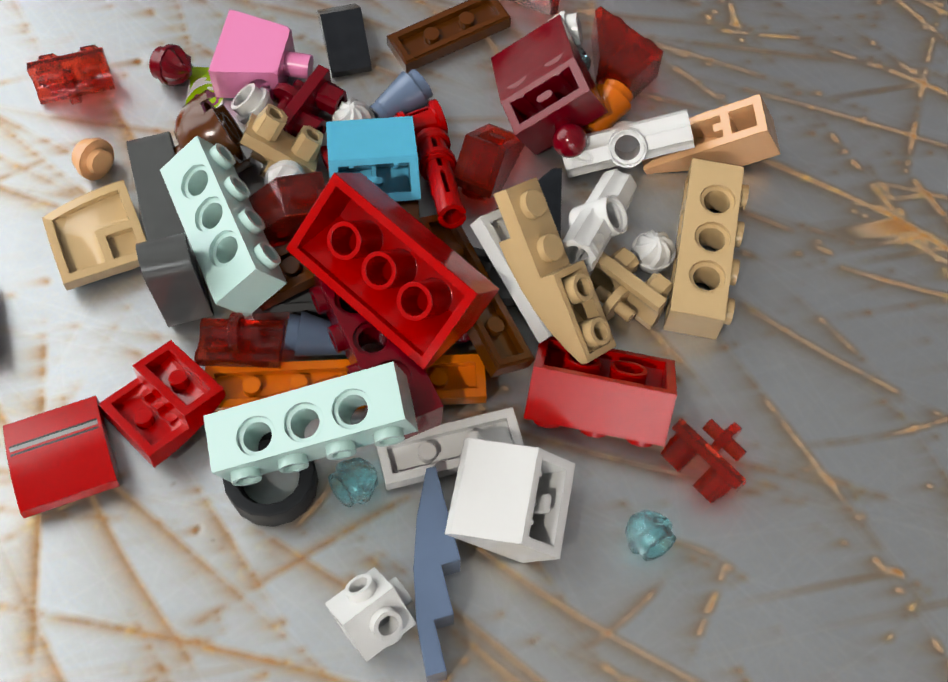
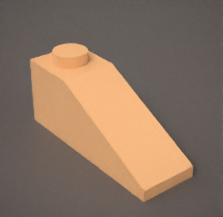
[642,94,781,174]

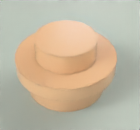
[72,138,114,181]

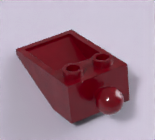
[491,14,608,158]

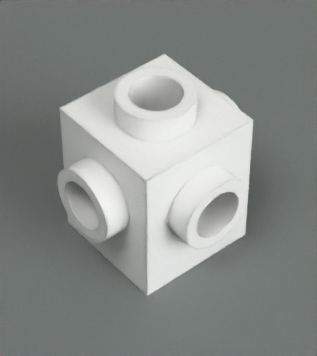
[325,567,416,662]

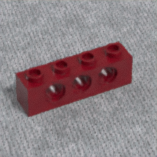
[309,274,444,439]

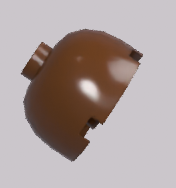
[173,90,255,174]

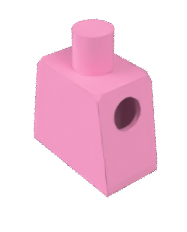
[208,10,314,99]

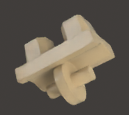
[240,104,324,181]
[590,247,673,330]

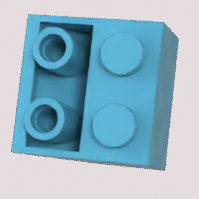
[326,116,421,203]

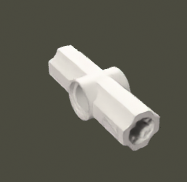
[562,109,695,178]
[562,169,637,273]

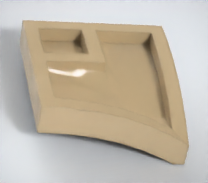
[42,180,146,291]

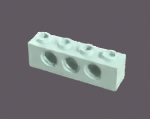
[160,136,287,317]
[203,361,418,486]

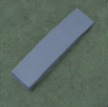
[413,466,461,682]

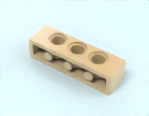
[663,158,749,340]

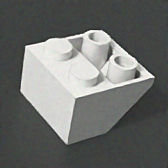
[445,438,575,563]

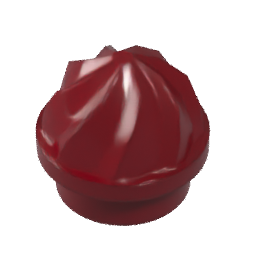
[149,44,193,86]

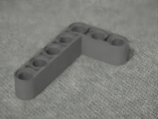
[126,132,214,327]

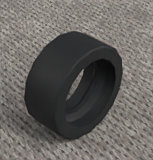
[222,432,319,527]

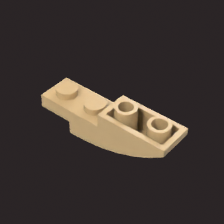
[493,177,616,364]

